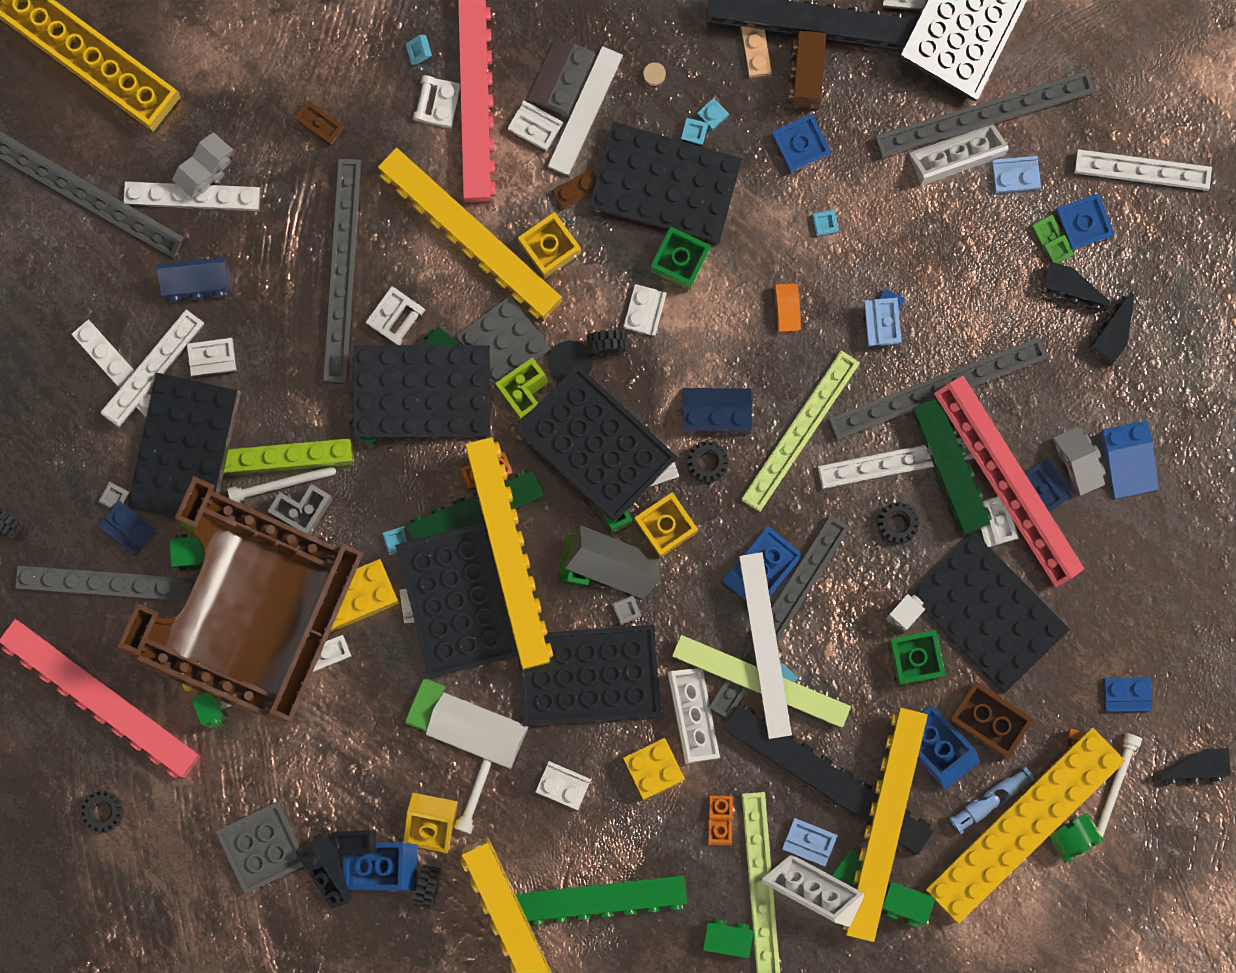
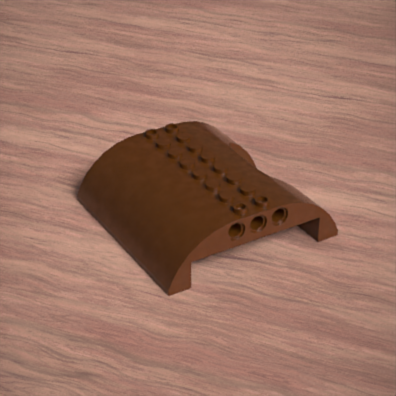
[117,476,364,723]

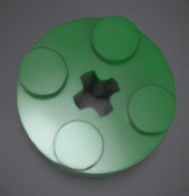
[1049,813,1104,863]

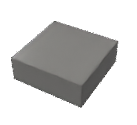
[98,482,130,509]
[612,595,642,625]

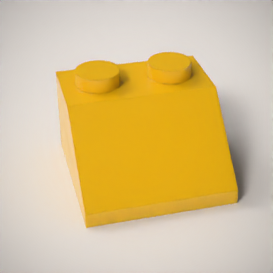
[403,793,458,853]

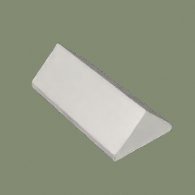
[909,124,1009,186]
[668,668,720,765]
[426,693,528,769]
[762,854,864,927]

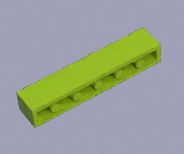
[223,439,354,477]

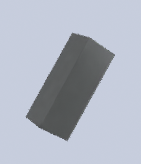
[564,525,661,599]

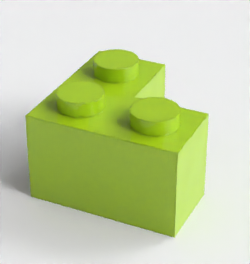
[495,357,549,421]

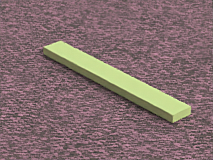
[741,350,860,512]
[672,635,851,728]
[742,792,780,973]

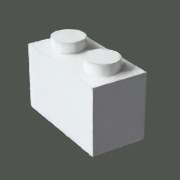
[886,594,925,634]

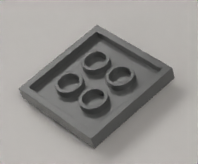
[456,296,551,390]
[215,801,304,894]

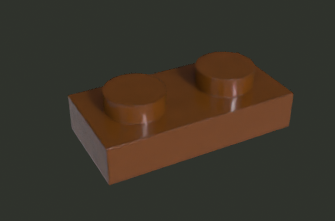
[295,100,345,145]
[552,169,597,211]

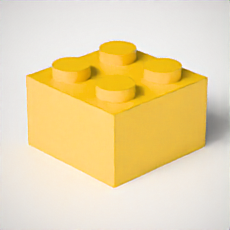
[518,212,581,279]
[634,492,698,558]
[623,738,685,801]

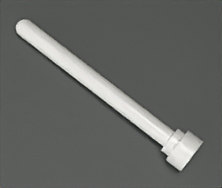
[227,466,336,504]
[1097,732,1142,837]
[454,758,492,834]

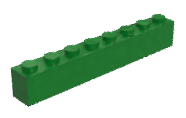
[515,876,687,925]

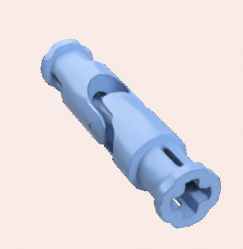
[949,766,1035,835]

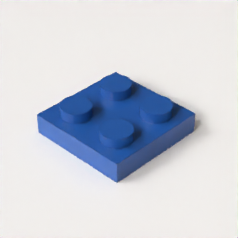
[772,113,832,173]
[1056,193,1115,251]

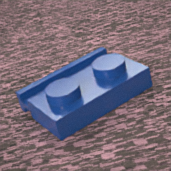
[1104,677,1152,712]

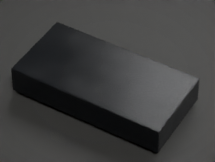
[333,830,376,856]

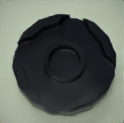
[548,340,593,383]

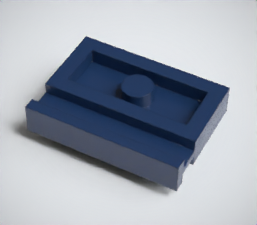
[1025,458,1074,513]
[99,501,155,555]

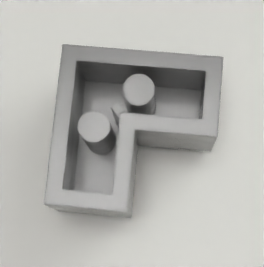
[172,132,233,198]
[1053,427,1106,496]
[268,484,333,535]

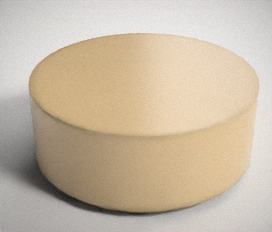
[643,63,666,86]

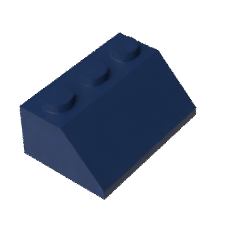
[156,257,232,303]
[683,388,752,434]

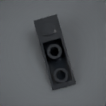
[1041,262,1110,311]
[1090,292,1135,366]
[1157,748,1231,784]
[296,832,350,909]

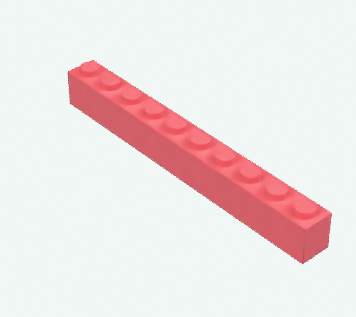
[459,0,496,203]
[934,376,1084,587]
[0,619,201,779]

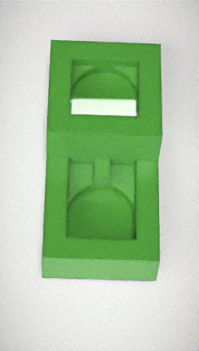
[1031,215,1074,263]
[405,678,445,732]

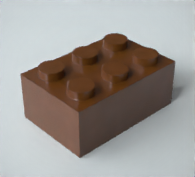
[788,31,826,110]
[948,681,1034,759]

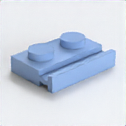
[992,156,1041,193]
[864,298,902,346]
[782,818,837,867]

